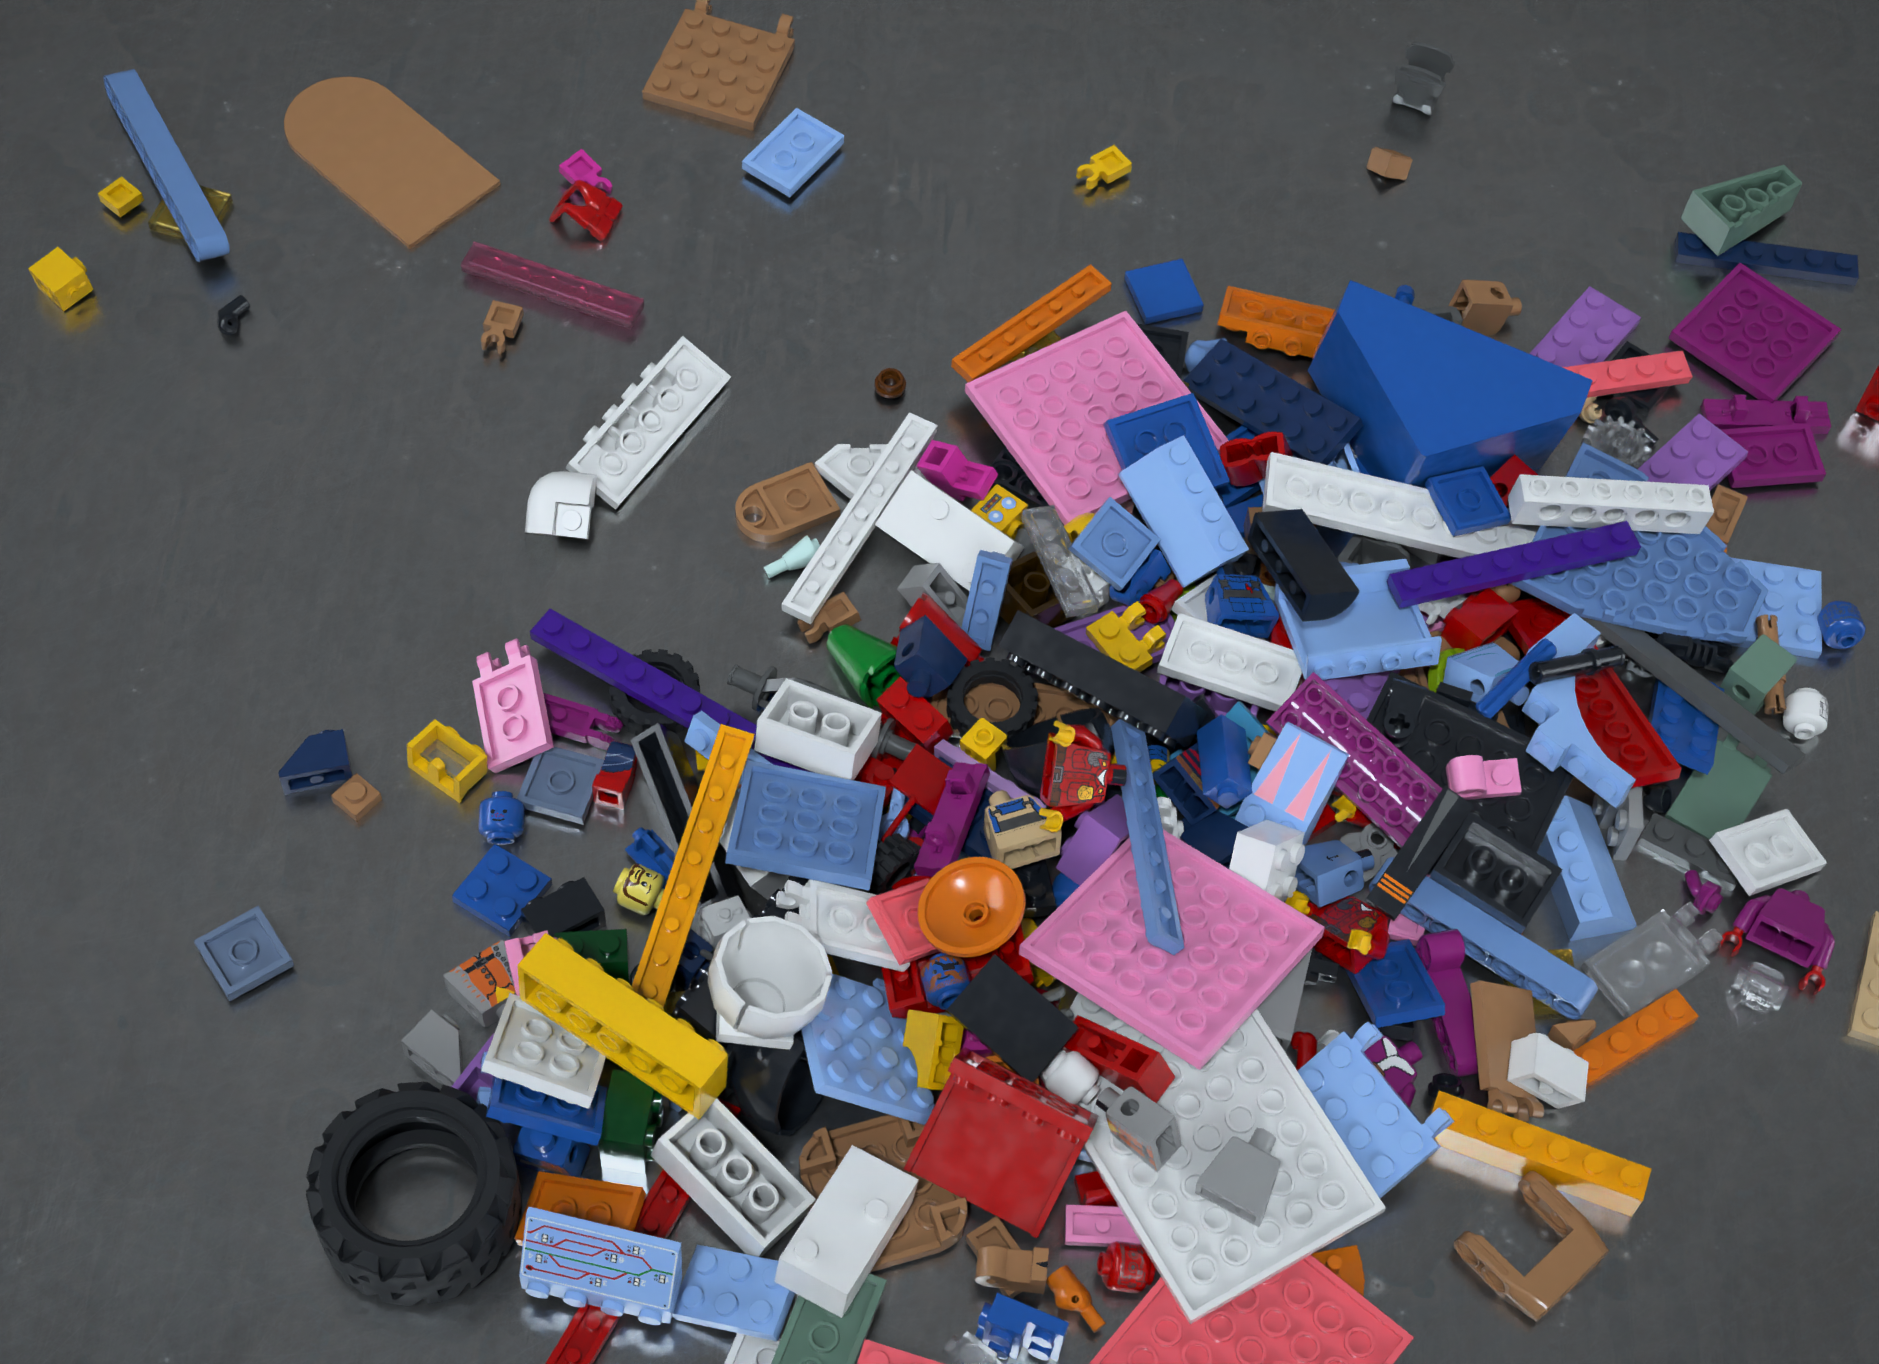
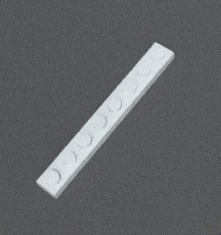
[782,412,938,624]

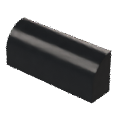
[1247,509,1359,622]

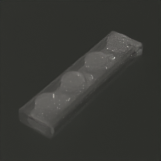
[1021,505,1100,618]

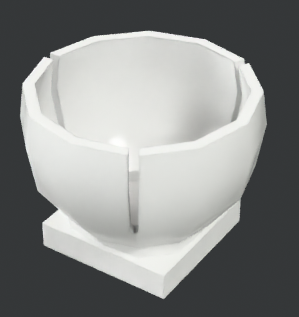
[707,916,832,1050]

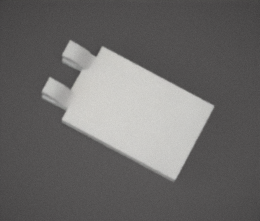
[776,879,910,972]

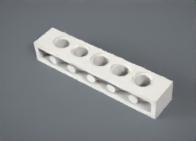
[1508,474,1714,534]

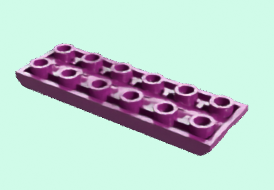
[1266,672,1442,848]

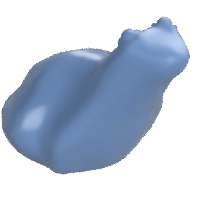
[1185,338,1228,373]

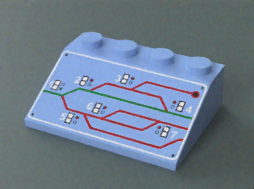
[519,1206,682,1325]

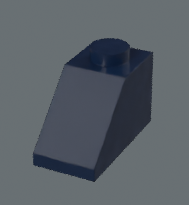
[278,729,353,795]

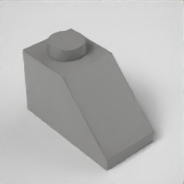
[897,563,968,628]
[401,1010,463,1087]

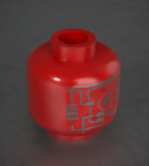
[1097,1241,1155,1294]

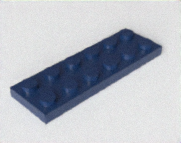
[1182,338,1363,465]

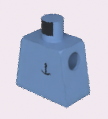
[1295,840,1375,907]

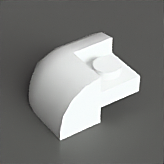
[524,471,597,539]

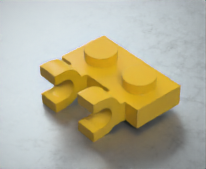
[1086,601,1166,672]

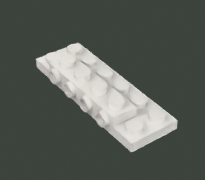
[566,336,731,510]

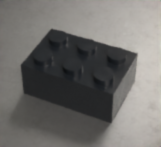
[1429,812,1563,934]

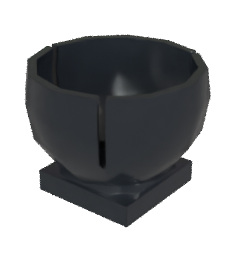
[1002,708,1122,810]
[715,1030,825,1136]

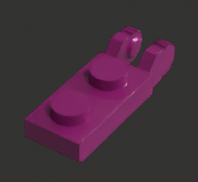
[543,693,623,750]

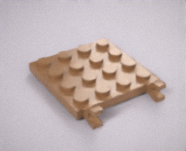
[642,0,795,131]

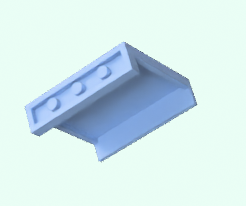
[1274,559,1442,680]

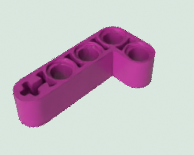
[1415,929,1478,1078]

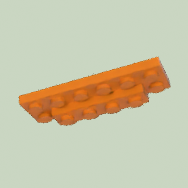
[1217,286,1335,358]

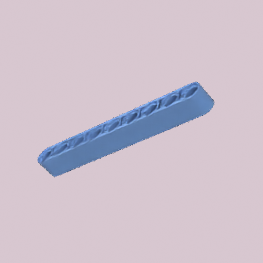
[103,69,230,262]

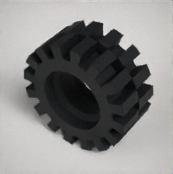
[867,833,919,895]

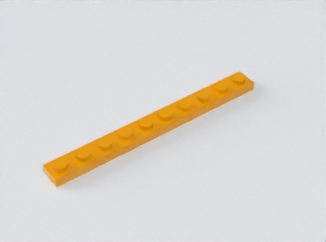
[632,724,755,1008]

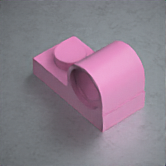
[1446,755,1522,800]

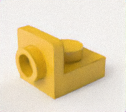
[960,718,1007,771]

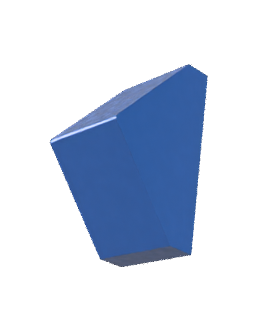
[1308,280,1593,488]

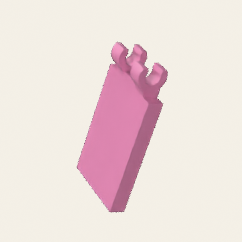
[472,638,554,773]

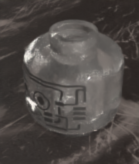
[1732,962,1789,1014]

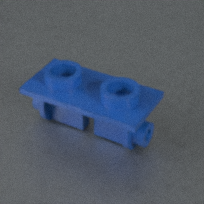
[625,827,675,889]

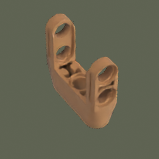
[1453,1171,1609,1322]

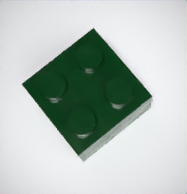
[598,1069,665,1174]

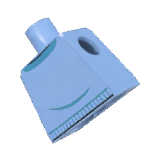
[1443,642,1529,706]

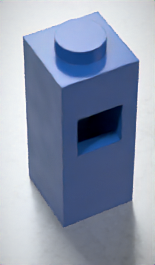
[1197,714,1253,809]

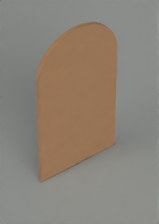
[284,77,501,249]

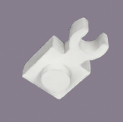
[1417,594,1467,625]

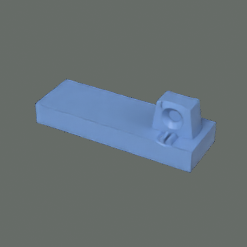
[962,550,1013,651]

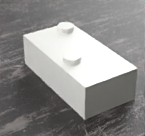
[874,470,1025,591]
[650,1098,816,1257]
[774,1145,918,1318]

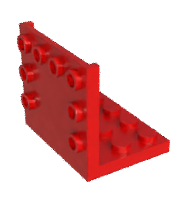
[904,1047,1098,1238]

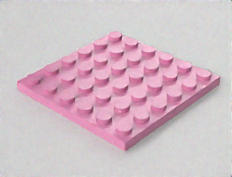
[965,311,1229,525]
[1019,830,1325,1070]

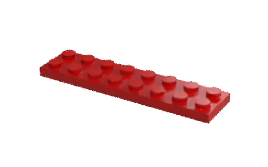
[1508,598,1682,788]

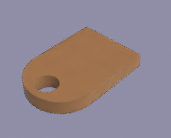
[735,462,841,543]

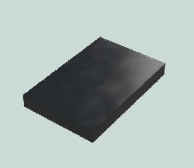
[946,954,1079,1082]

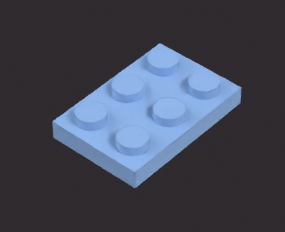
[742,108,844,197]
[672,1244,795,1341]

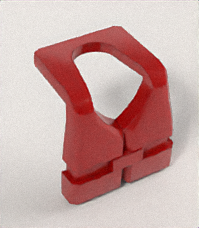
[549,180,623,241]

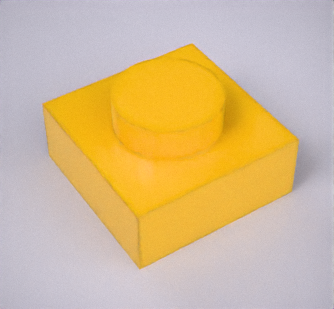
[98,176,144,218]

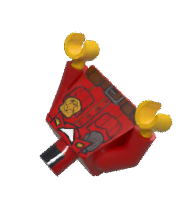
[1039,720,1127,832]
[1285,891,1390,974]

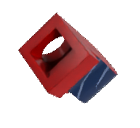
[592,740,639,809]

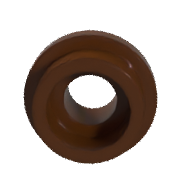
[874,368,906,398]

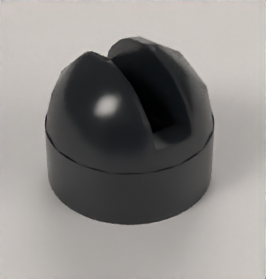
[1643,785,1672,813]

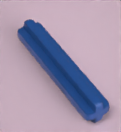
[1475,638,1557,719]

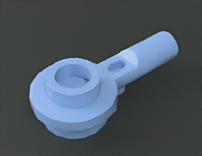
[878,787,910,842]

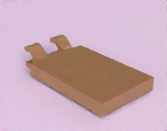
[1470,980,1544,1122]

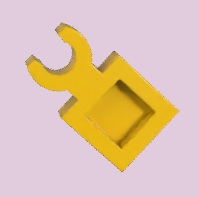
[1076,145,1132,189]

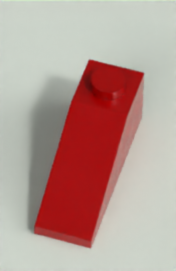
[1061,1015,1175,1103]

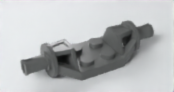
[727,665,922,761]

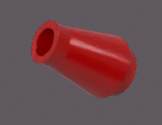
[1140,579,1183,624]

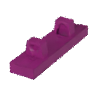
[1700,394,1831,434]
[914,762,990,877]

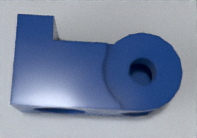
[1109,549,1171,606]

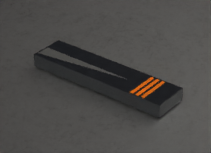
[1365,786,1474,921]

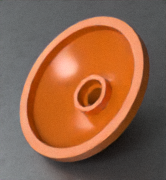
[918,857,1026,957]

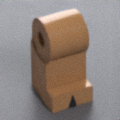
[975,1246,1049,1294]

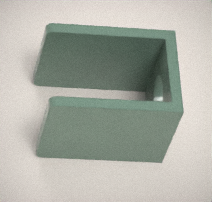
[1720,634,1797,715]

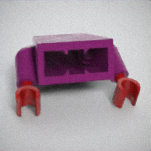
[1718,888,1835,995]

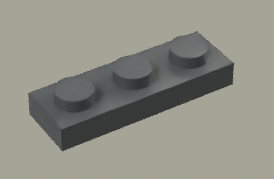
[1638,812,1738,892]

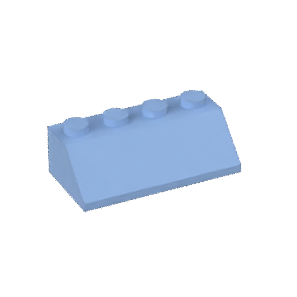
[1118,435,1249,588]
[1537,795,1637,941]

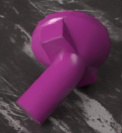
[1684,870,1723,915]

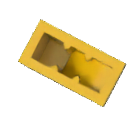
[903,1009,964,1091]

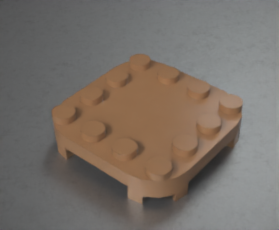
[799,1114,968,1273]

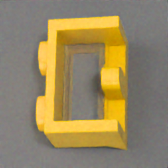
[407,719,488,804]

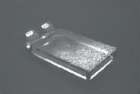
[1581,902,1723,1019]

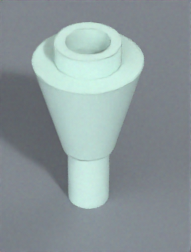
[763,535,820,579]

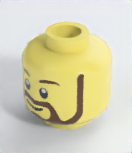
[613,864,665,916]

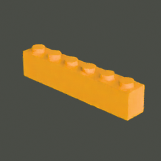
[1427,1090,1652,1217]

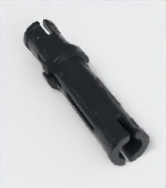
[1529,645,1625,684]

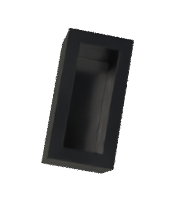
[521,877,606,938]

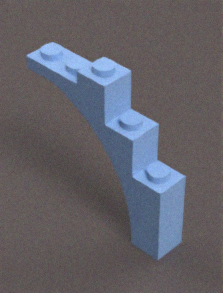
[1522,613,1636,808]

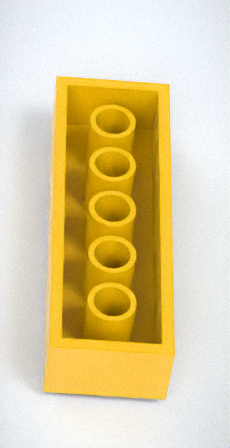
[517,933,728,1120]

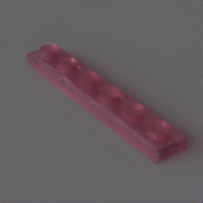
[461,242,644,330]

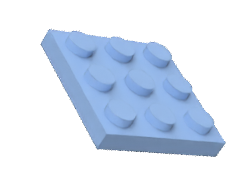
[1721,557,1822,659]

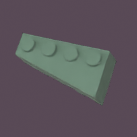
[1681,165,1802,256]

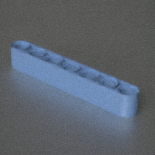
[1369,857,1598,1020]

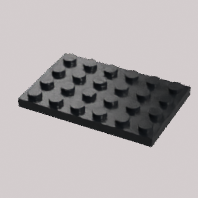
[1332,671,1574,853]

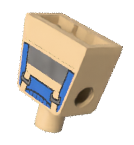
[984,790,1062,869]

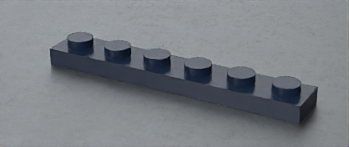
[1675,232,1859,286]

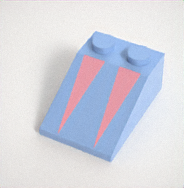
[1235,722,1350,845]

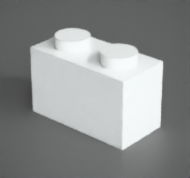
[1507,1033,1589,1109]

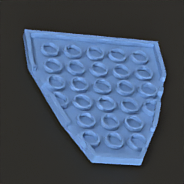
[1510,442,1768,644]

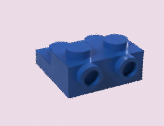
[975,1293,1069,1361]

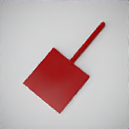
[880,743,952,843]

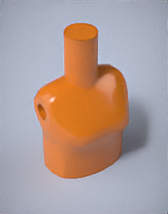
[1046,1265,1106,1333]

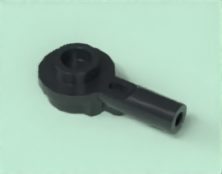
[1605,396,1659,448]

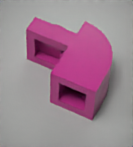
[917,440,998,501]

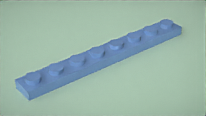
[1111,719,1184,955]

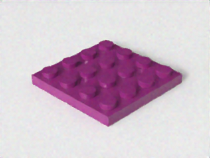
[1668,263,1841,403]

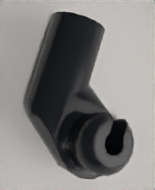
[217,295,250,335]

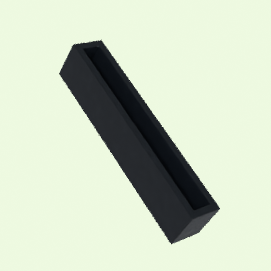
[630,723,747,914]

